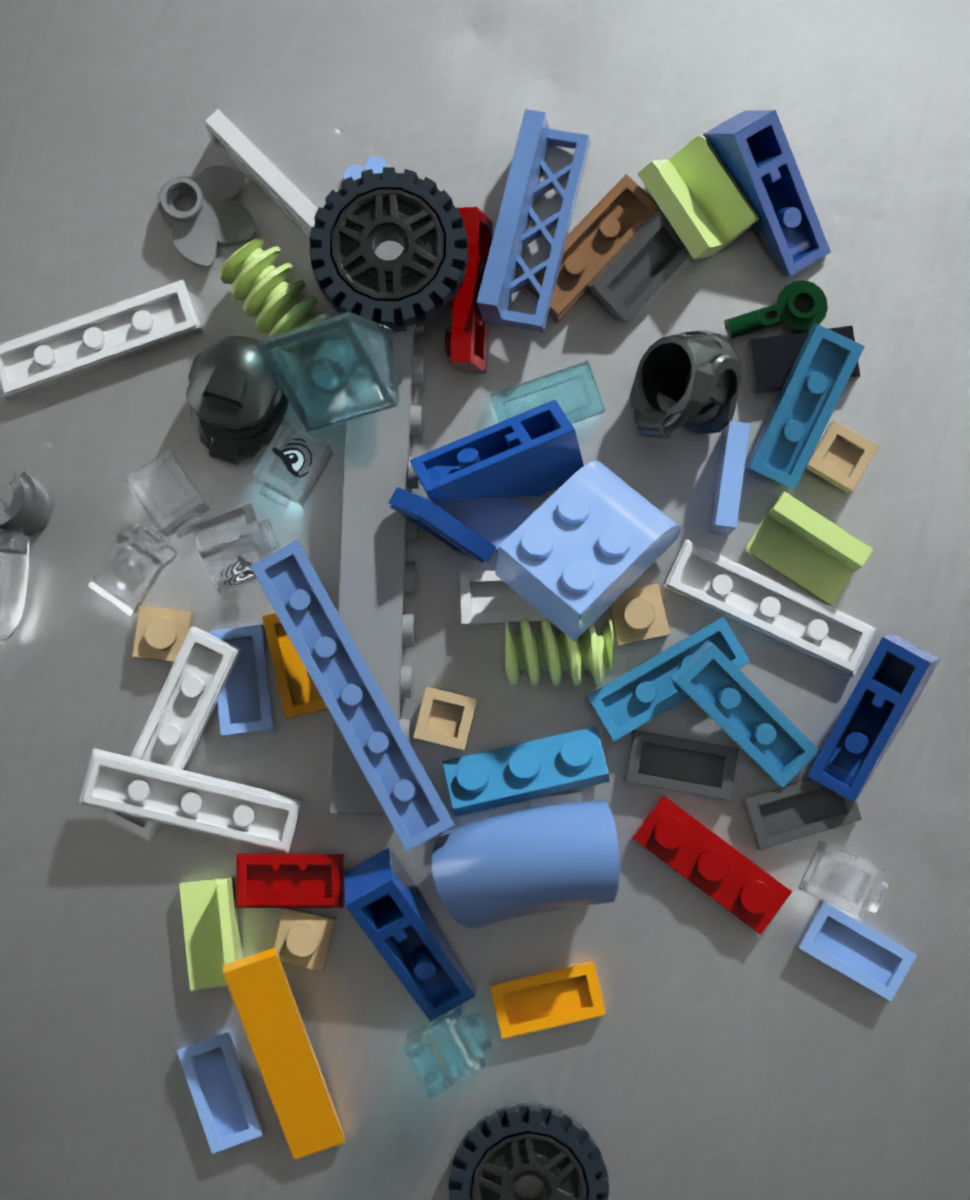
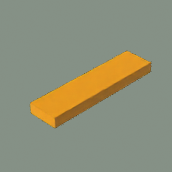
[223,947,345,1160]

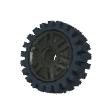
[309,167,468,332]
[449,1103,609,1200]

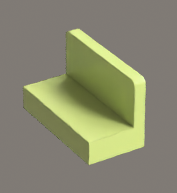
[637,136,759,259]
[745,491,874,605]
[179,876,243,991]

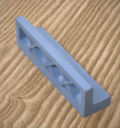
[476,109,590,332]

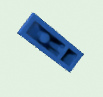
[703,110,831,276]
[410,399,584,499]
[807,634,940,803]
[344,847,476,1021]

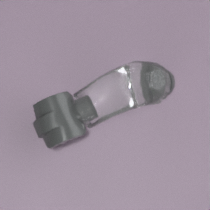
[0,471,51,647]

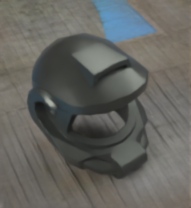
[630,330,742,439]
[186,336,292,465]

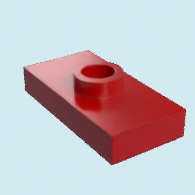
[236,853,344,908]

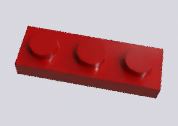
[445,207,493,373]
[631,795,792,935]

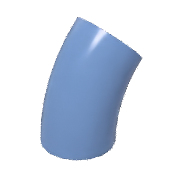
[432,800,620,929]

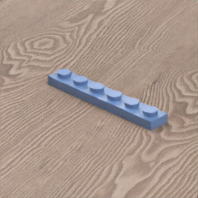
[250,540,455,852]

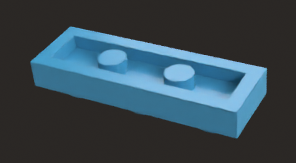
[745,323,865,490]
[586,616,750,742]
[670,640,820,788]
[442,726,610,817]

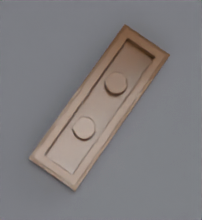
[521,174,662,323]

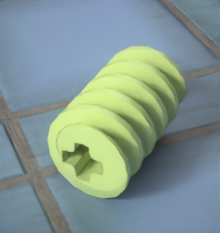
[218,238,330,355]
[505,619,613,686]

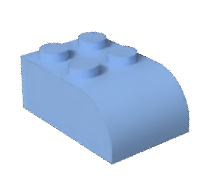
[495,460,680,642]

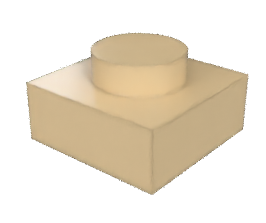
[806,420,879,494]
[609,583,670,647]
[132,605,194,663]
[413,686,477,751]
[274,908,336,972]

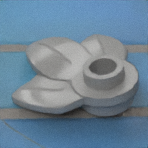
[157,166,256,267]

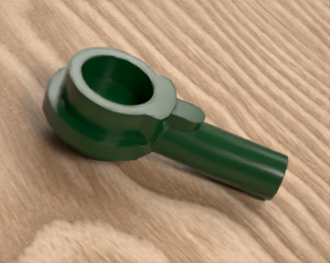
[724,280,828,339]

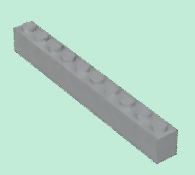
[330,319,425,815]

